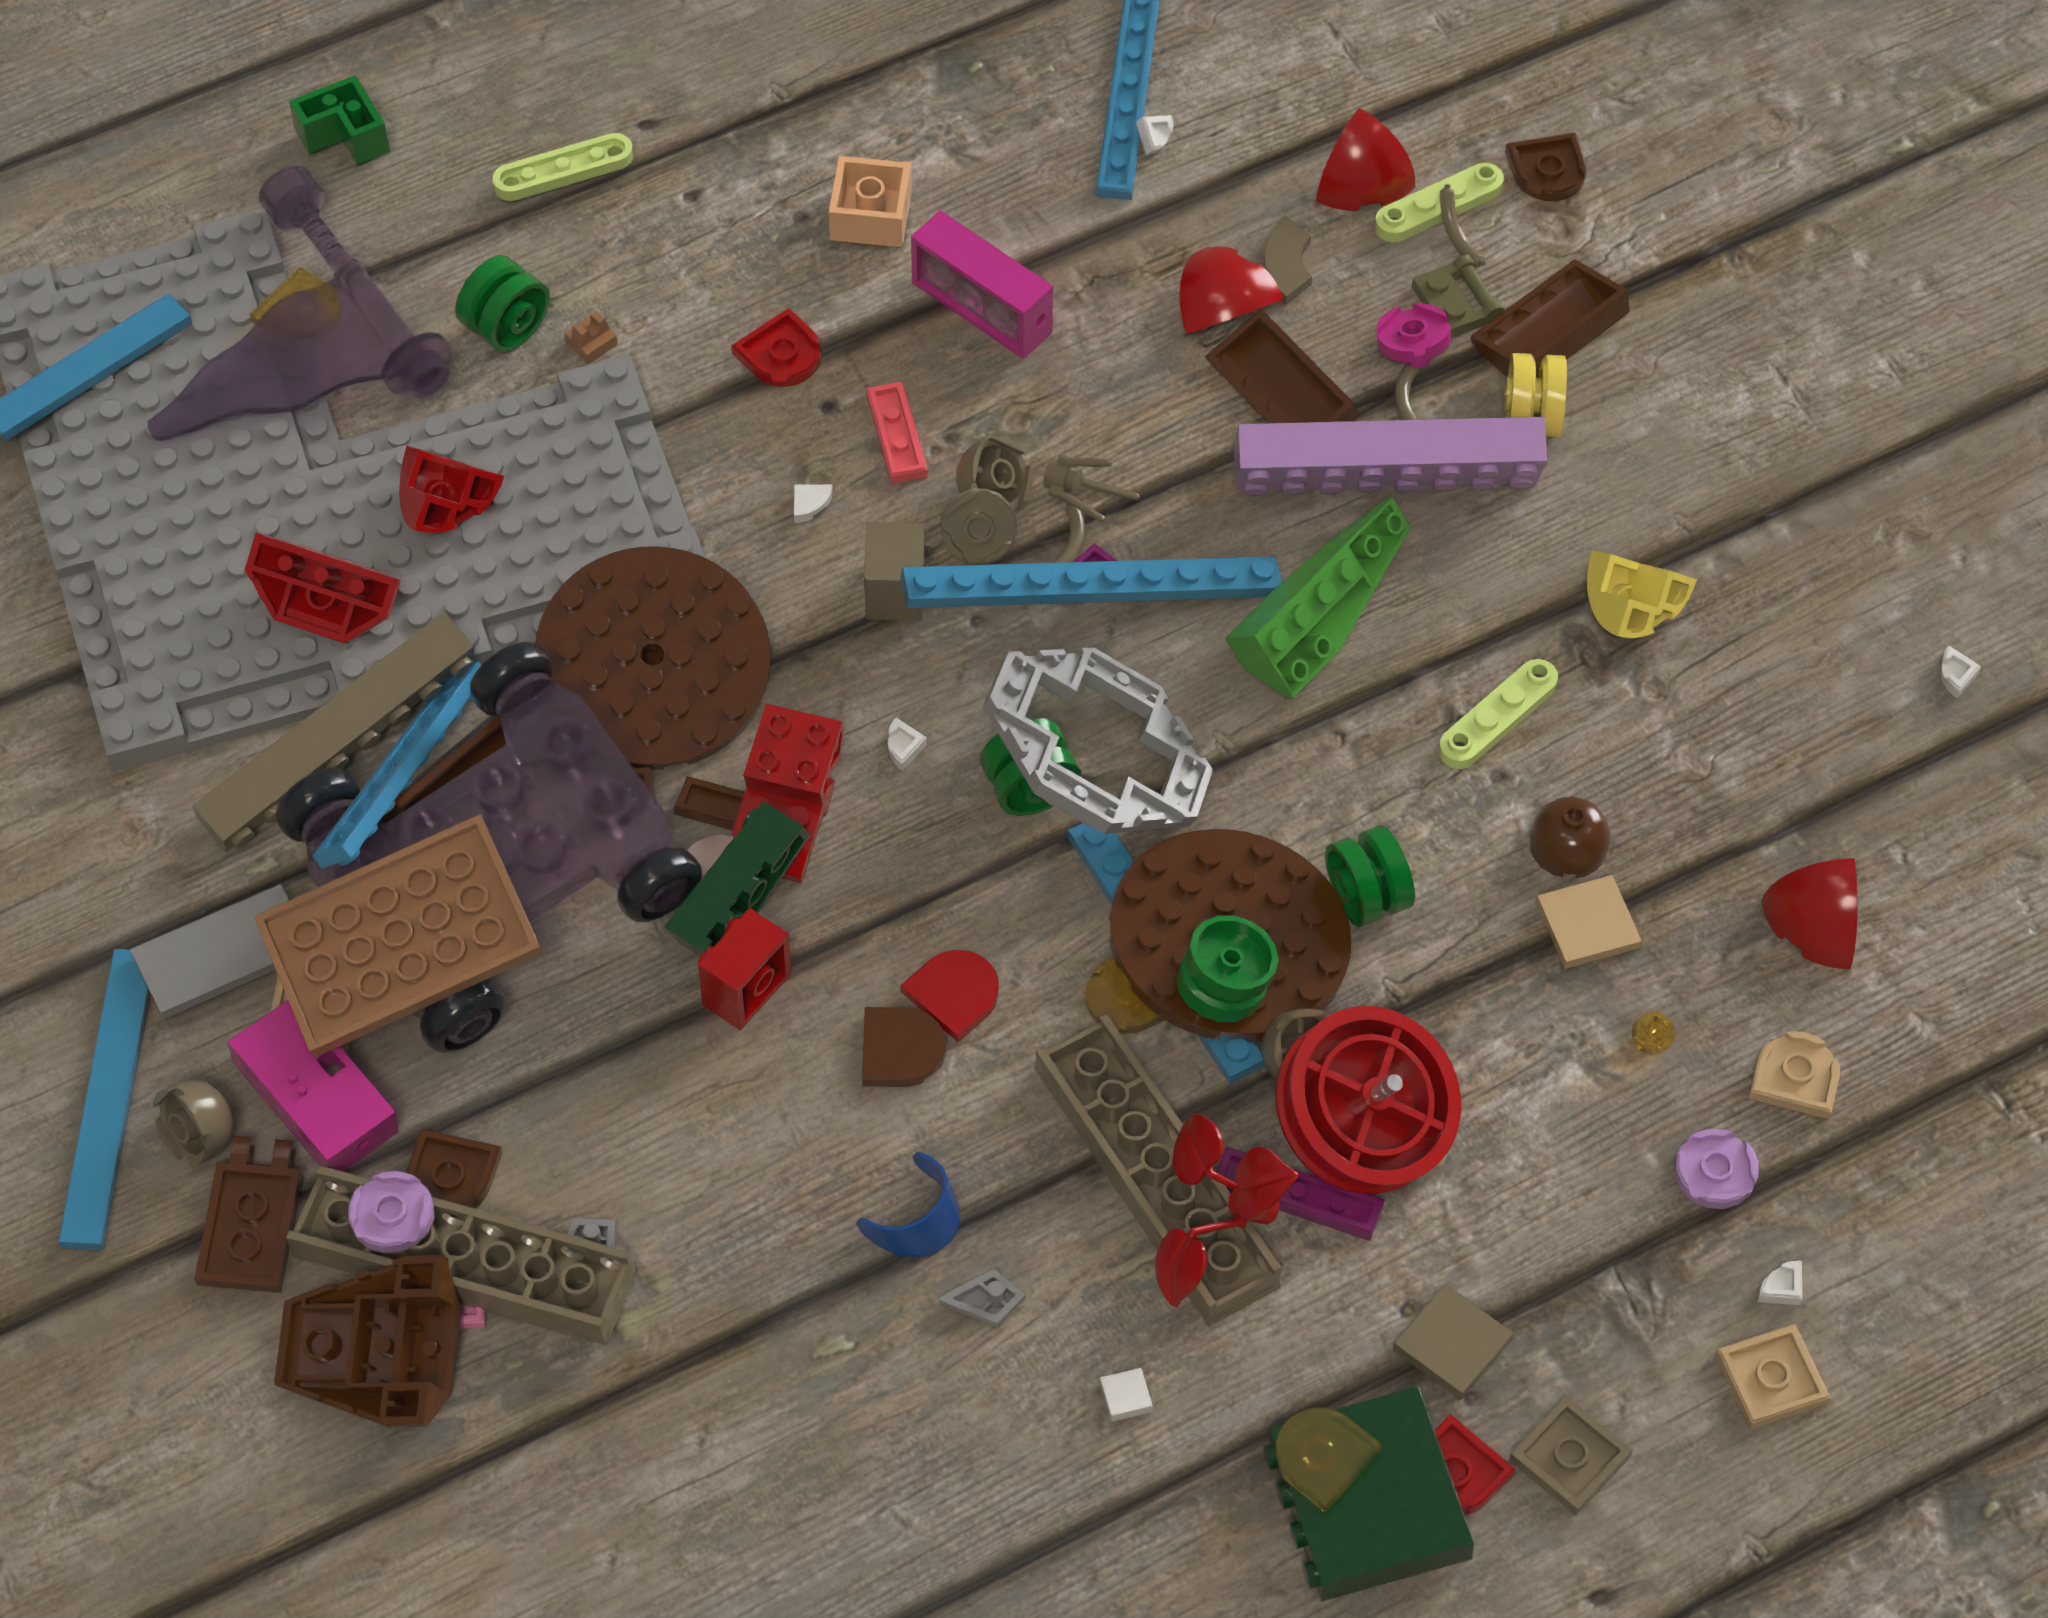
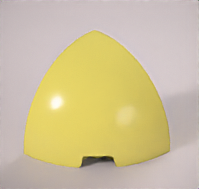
[1587,550,1697,638]

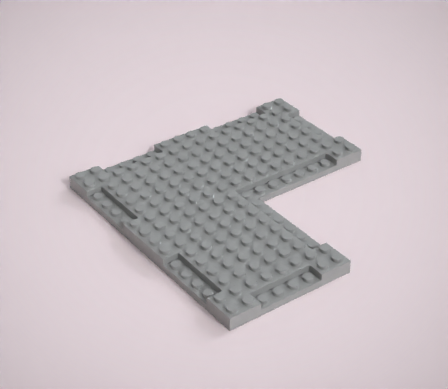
[0,208,705,773]

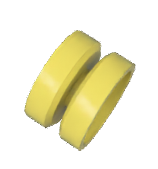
[1504,353,1567,438]

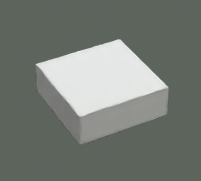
[1100,1368,1153,1422]

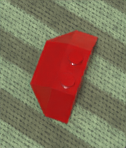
[244,533,401,644]

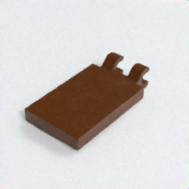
[194,1136,302,1293]

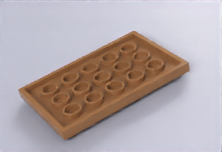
[254,814,543,1058]

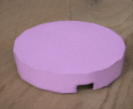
[1674,1128,1759,1209]
[348,1171,434,1253]

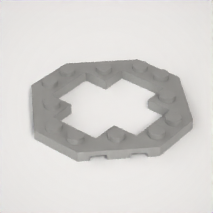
[983,647,1213,834]

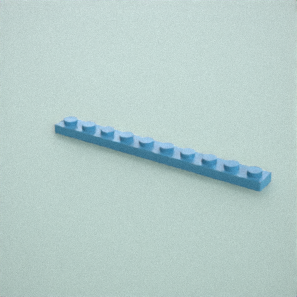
[900,556,1282,608]

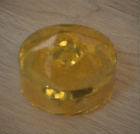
[1631,1012,1675,1055]

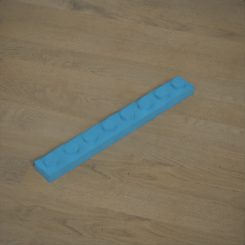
[312,661,481,869]
[1068,823,1265,1084]

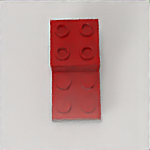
[731,703,844,883]

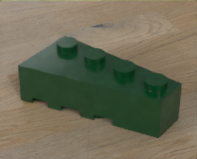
[664,801,810,956]

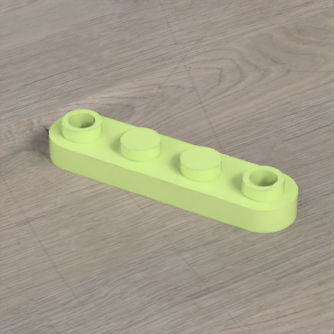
[492,133,633,201]
[1375,163,1504,242]
[1439,659,1558,769]

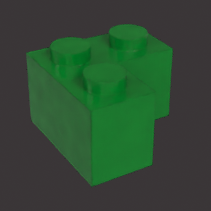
[289,75,390,165]

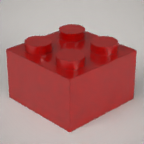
[698,908,791,1031]

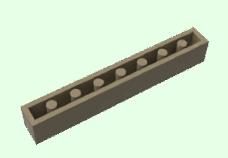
[193,612,475,852]

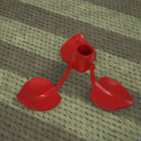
[1155,1114,1299,1307]

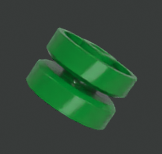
[455,255,550,352]
[980,718,1081,816]
[1325,825,1416,927]
[1176,916,1279,1022]

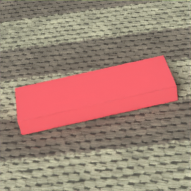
[866,381,928,484]

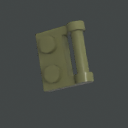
[1412,255,1505,338]

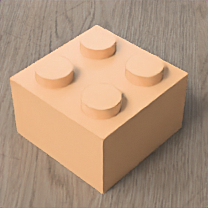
[828,156,912,247]

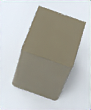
[864,522,925,621]

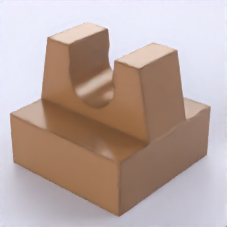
[564,311,618,364]

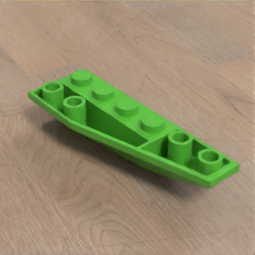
[1225,497,1411,699]

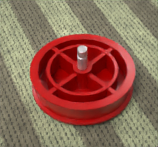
[1275,1006,1461,1195]

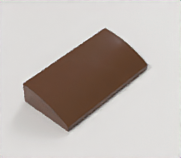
[1471,259,1630,378]
[1205,308,1360,423]
[379,703,518,839]

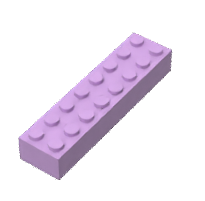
[1234,417,1547,495]

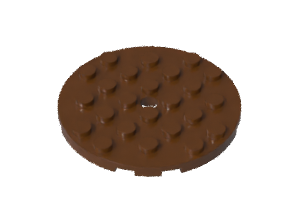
[535,546,770,770]
[1109,829,1351,1042]

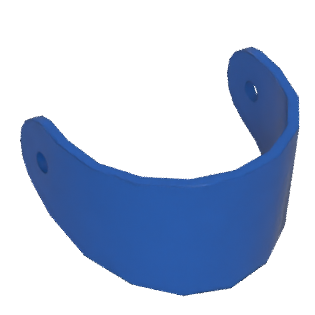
[856,1152,960,1257]

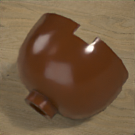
[1530,796,1610,878]

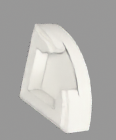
[1136,115,1173,155]
[794,484,833,523]
[1940,646,1981,698]
[888,718,927,771]
[1758,1261,1802,1305]

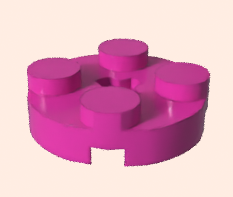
[1377,303,1452,368]

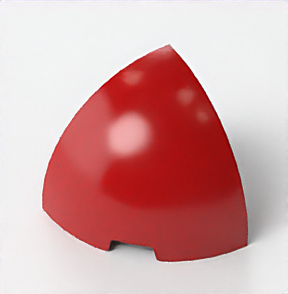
[1316,108,1416,211]
[1179,246,1283,335]
[399,445,505,533]
[1761,858,1858,969]

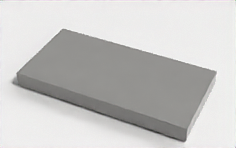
[130,884,289,1020]

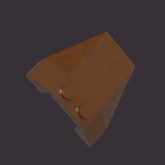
[274,1255,461,1427]

